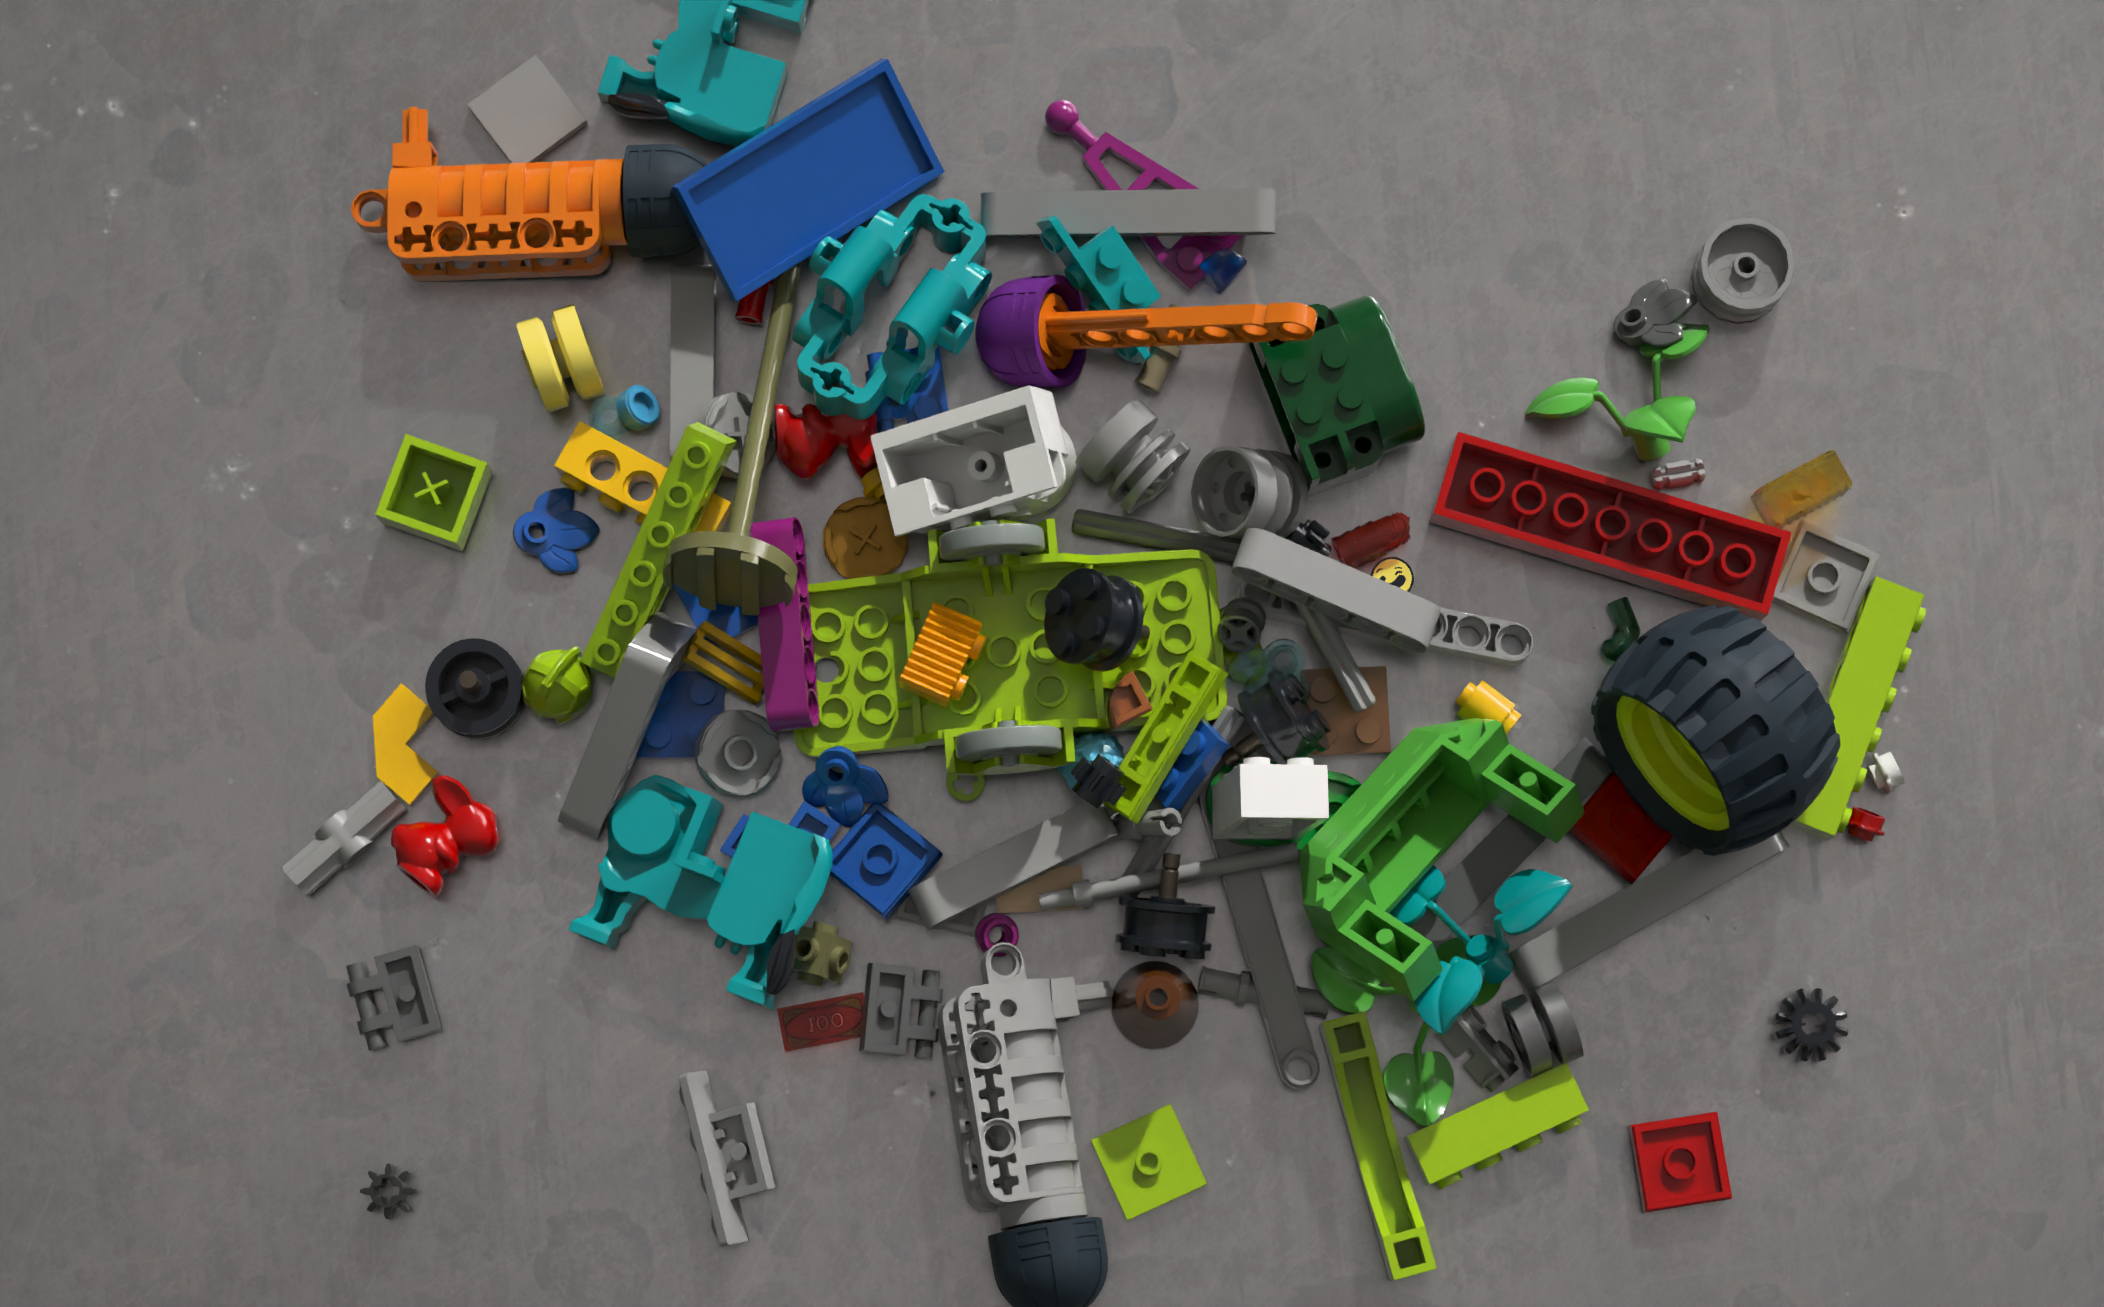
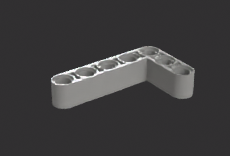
[558,612,697,840]

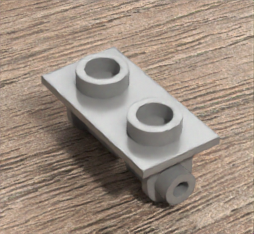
[1437,1007,1519,1092]

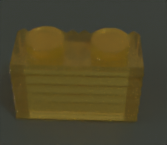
[1751,449,1852,529]

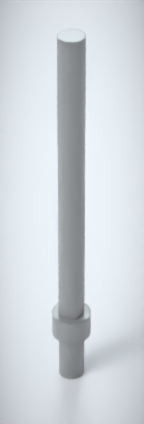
[1038,842,1299,911]

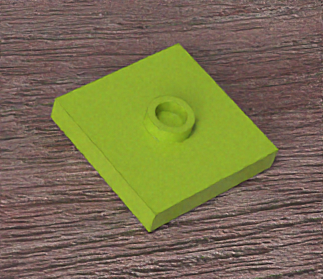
[1091,1104,1207,1221]

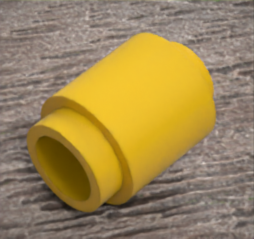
[1455,680,1521,735]

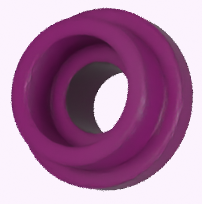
[975,913,1019,957]

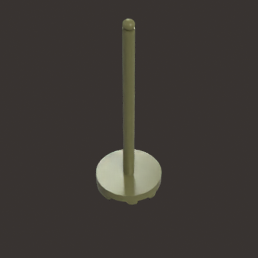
[662,261,802,615]

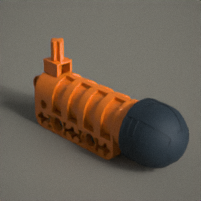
[351,107,708,282]

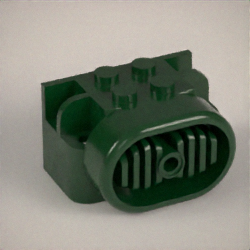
[1246,295,1425,498]

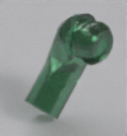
[1602,597,1640,661]

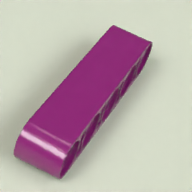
[751,517,819,732]

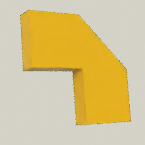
[373,683,440,806]

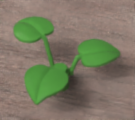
[1526,324,1710,461]
[1311,935,1509,1127]

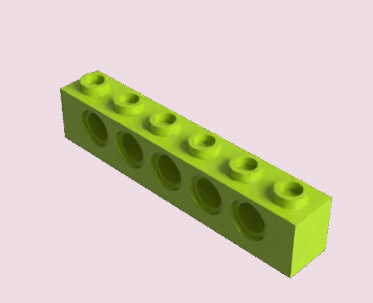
[580,422,737,679]

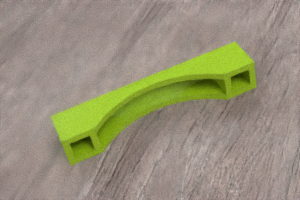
[1319,1011,1437,1281]

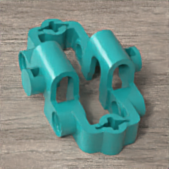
[792,194,992,420]

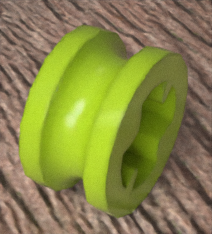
[946,773,986,801]

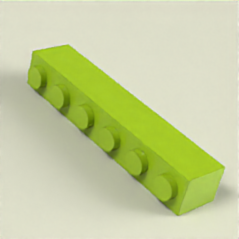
[1789,576,1926,840]

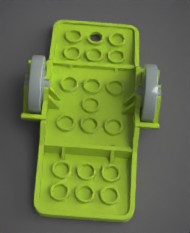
[793,518,1228,775]

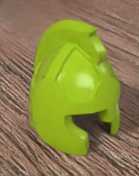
[522,646,593,725]

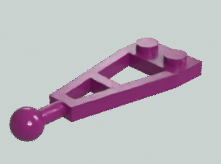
[1045,100,1244,293]

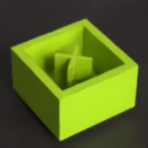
[375,434,493,552]

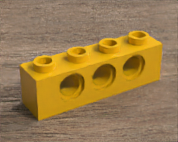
[554,421,732,532]

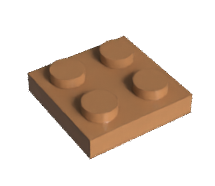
[1299,666,1391,758]

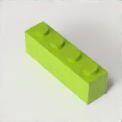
[1404,1063,1589,1189]

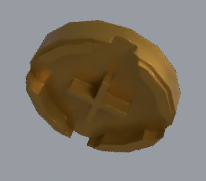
[823,497,908,579]

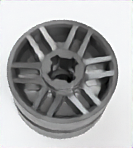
[1501,982,1584,1077]

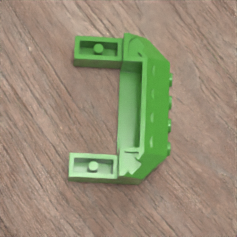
[1299,718,1585,1001]

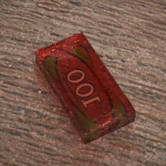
[777,992,864,1053]

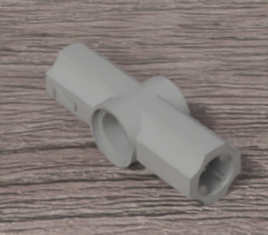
[281,781,407,897]

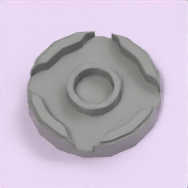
[695,710,781,796]

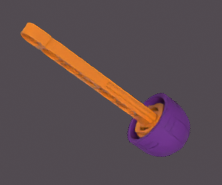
[975,275,1318,388]

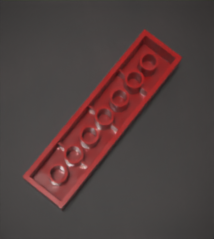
[1429,432,1792,622]

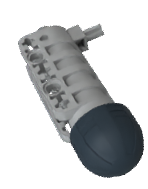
[937,942,1113,1307]

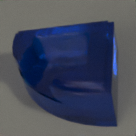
[1198,248,1247,293]

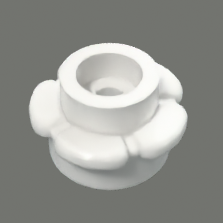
[1867,752,1904,793]

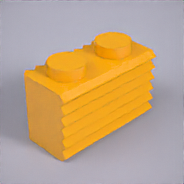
[898,602,987,708]

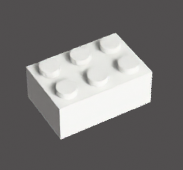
[1212,757,1329,840]

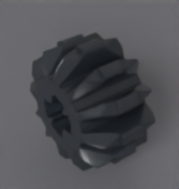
[1773,988,1848,1062]

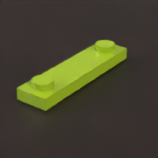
[1103,651,1228,824]

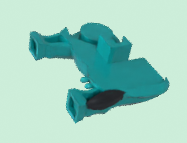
[597,0,810,146]
[568,774,833,1010]

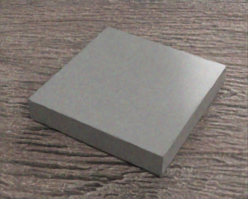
[467,54,588,163]
[1772,520,1881,634]

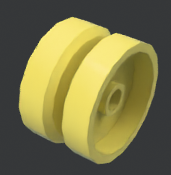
[516,304,605,413]

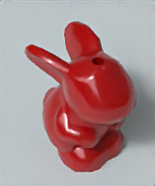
[774,404,878,479]
[391,775,500,899]

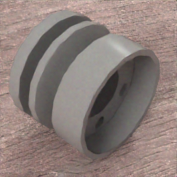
[1075,398,1191,514]
[1191,445,1308,539]

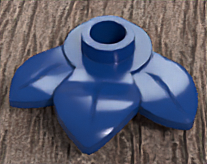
[513,488,600,573]
[802,746,889,828]

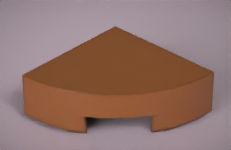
[1107,671,1153,731]

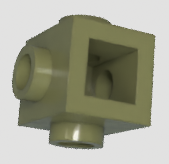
[793,921,852,987]

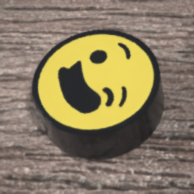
[1370,557,1414,592]

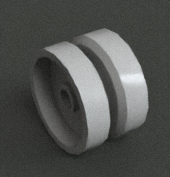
[1692,217,1795,322]

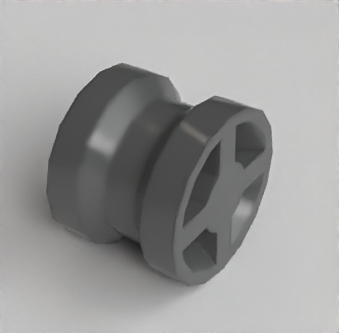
[1217,597,1267,653]

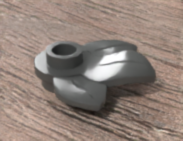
[1614,279,1697,347]

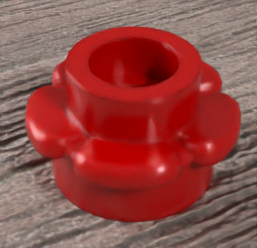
[1848,806,1886,842]

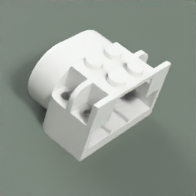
[870,385,1076,537]

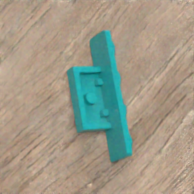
[1037,215,1161,363]

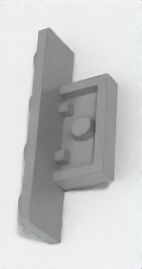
[679,1070,776,1247]

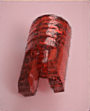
[1331,512,1410,569]

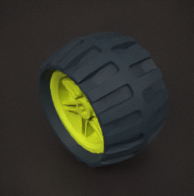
[1591,605,1841,856]

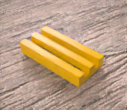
[681,621,764,704]

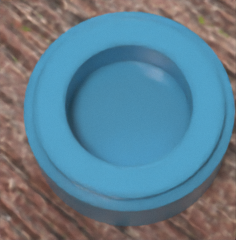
[616,385,660,431]

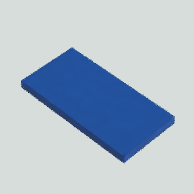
[671,59,945,301]

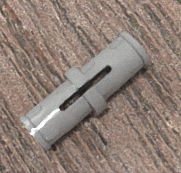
[1110,808,1182,842]

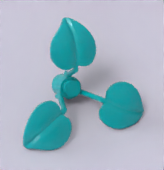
[1389,865,1573,1036]

